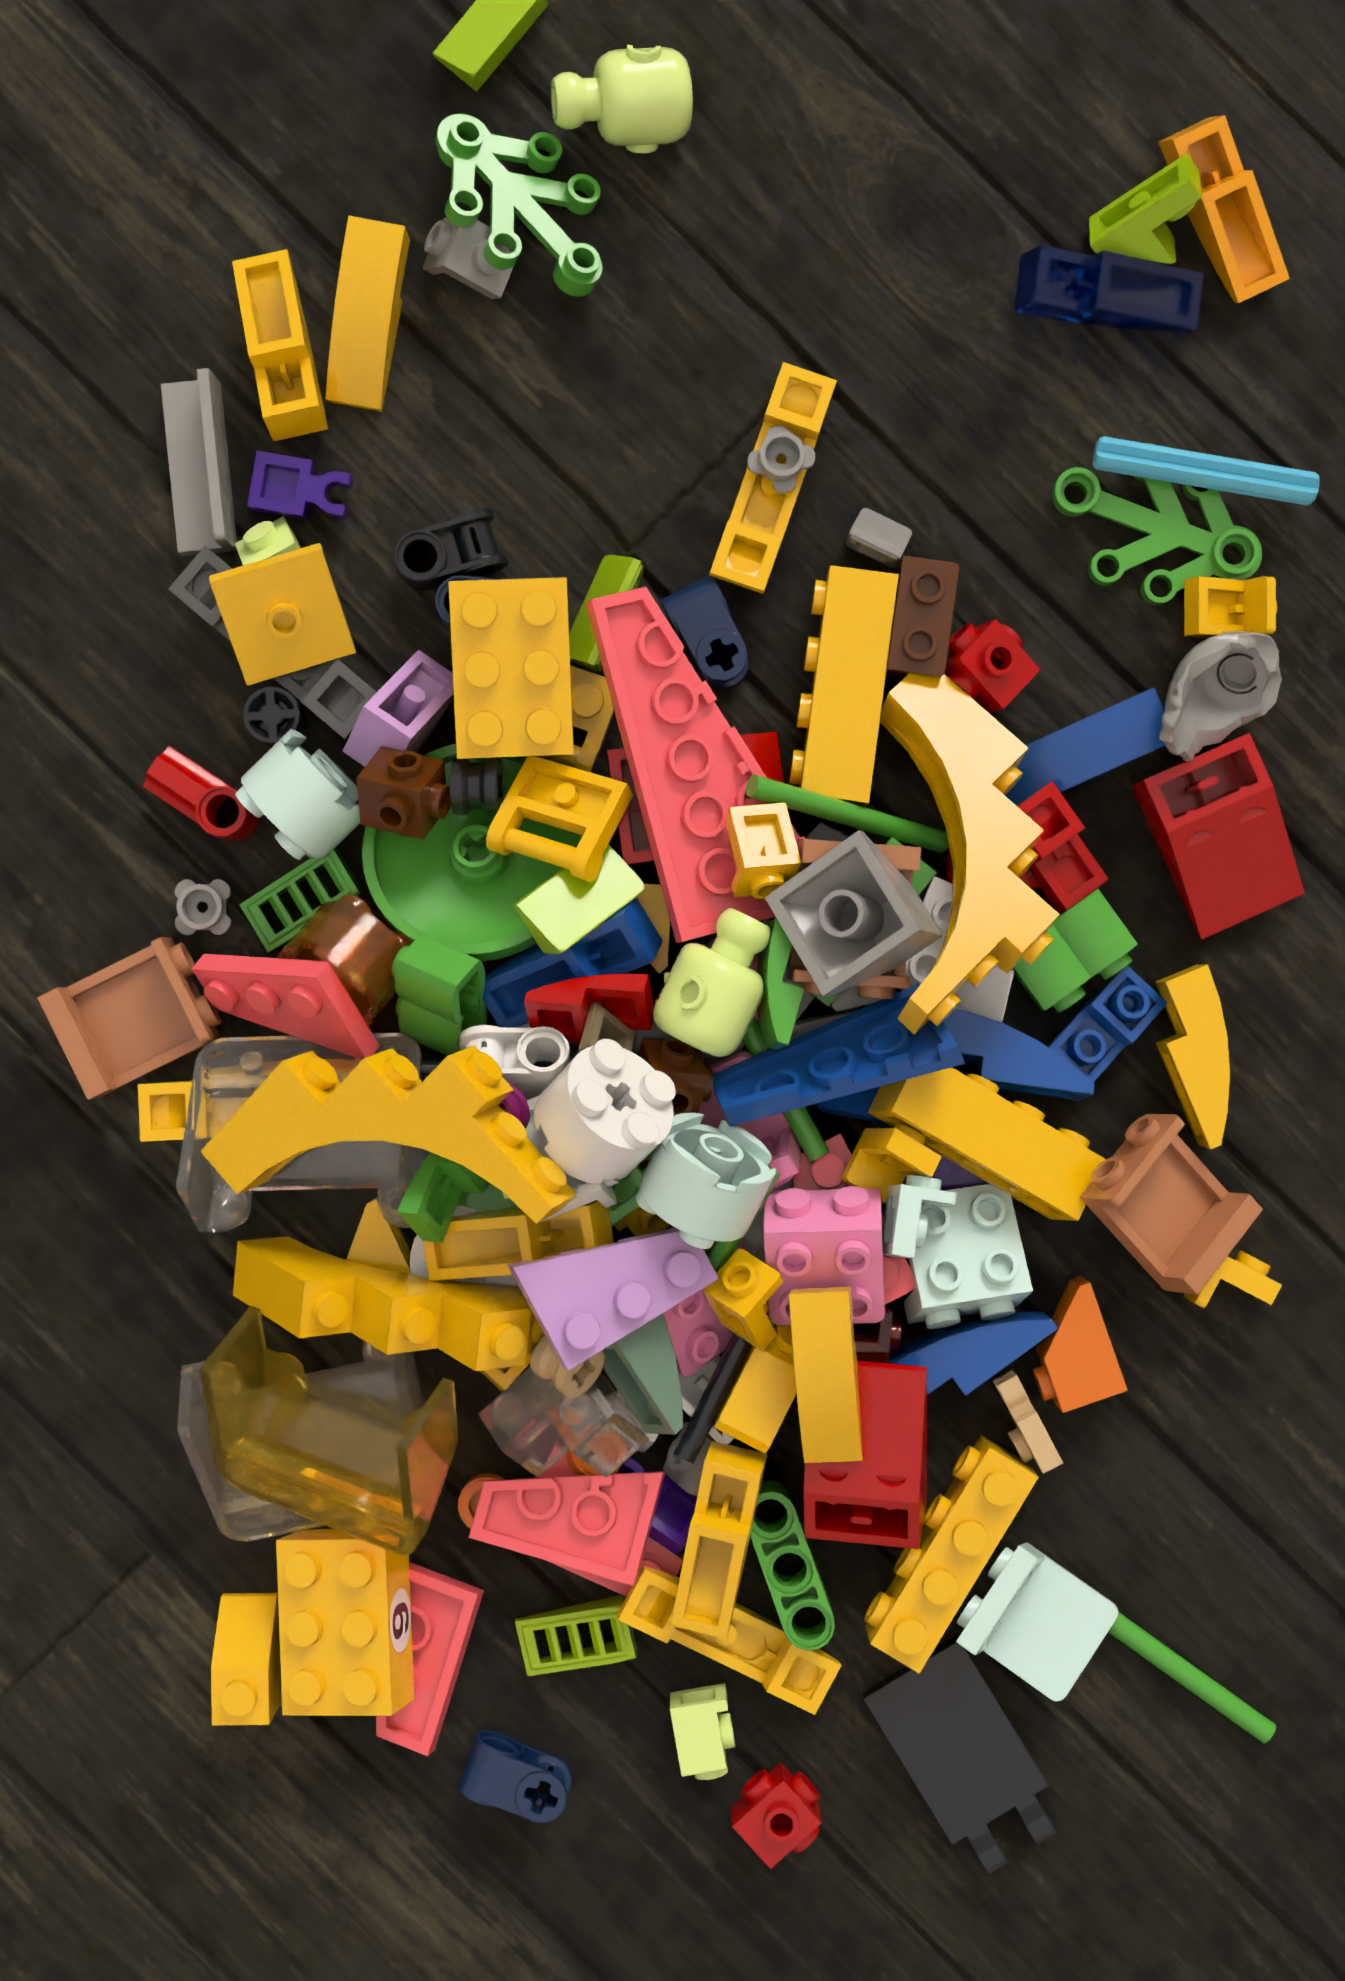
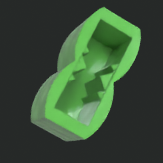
[1013,889,1138,1013]
[391,934,488,1056]

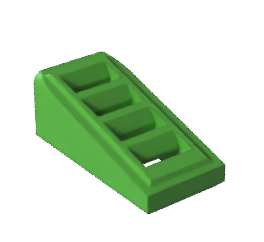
[239,847,366,953]

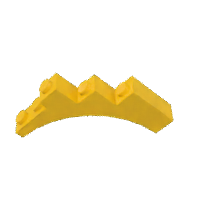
[880,674,1060,1035]
[200,1045,577,1224]
[233,1236,544,1371]

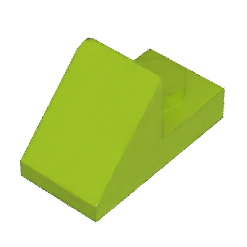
[1089,153,1202,264]

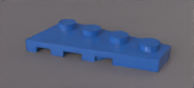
[713,983,965,1127]

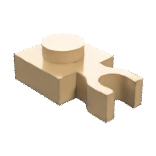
[992,1370,1063,1474]

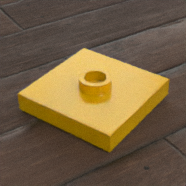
[209,543,356,686]

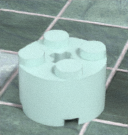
[235,729,360,860]
[636,1113,776,1249]

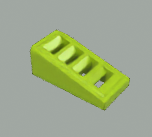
[515,1595,637,1676]

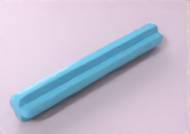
[1093,436,1319,505]

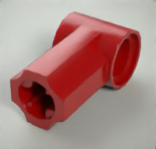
[143,746,259,841]

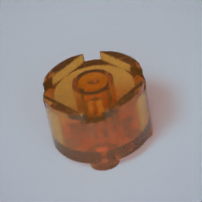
[277,894,412,1027]

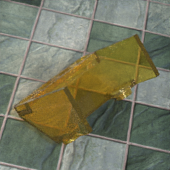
[199,1306,459,1555]

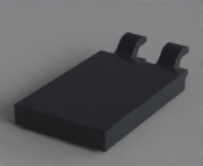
[862,1635,1057,1874]

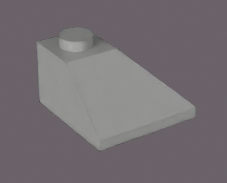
[765,830,943,997]

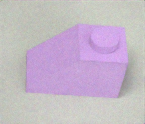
[342,650,454,767]

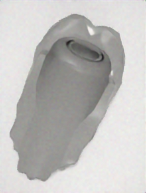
[1159,631,1282,762]

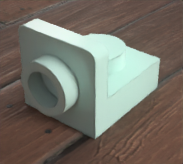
[882,1175,957,1258]

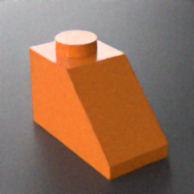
[1032,1276,1128,1413]

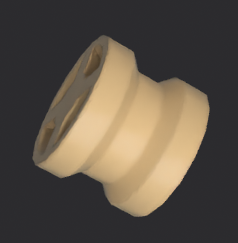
[530,1334,605,1399]

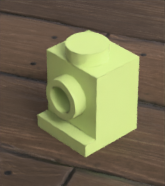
[670,1683,735,1780]

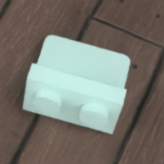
[904,1184,1033,1329]
[956,1542,1119,1701]

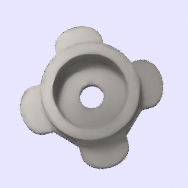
[747,426,815,494]
[175,879,231,935]

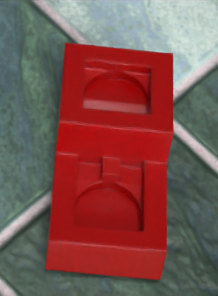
[1017,781,1109,914]
[524,974,654,1043]

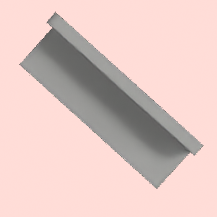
[161,368,237,556]

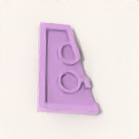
[507,1228,719,1371]

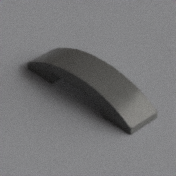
[168,546,377,739]

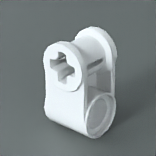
[459,1025,570,1100]

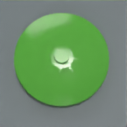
[362,744,582,961]

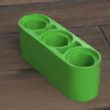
[750,1480,835,1651]

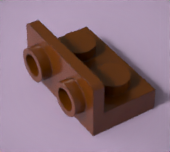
[885,555,959,683]

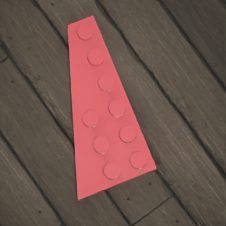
[586,587,805,943]

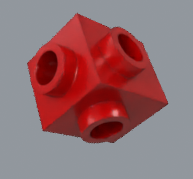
[944,619,1041,713]
[731,1762,822,1869]

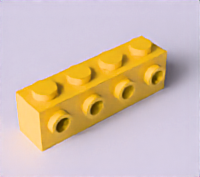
[789,565,899,807]
[868,1067,1106,1221]
[864,1435,1039,1674]

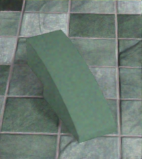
[603,1313,683,1435]

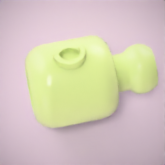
[551,45,693,153]
[653,908,771,1057]

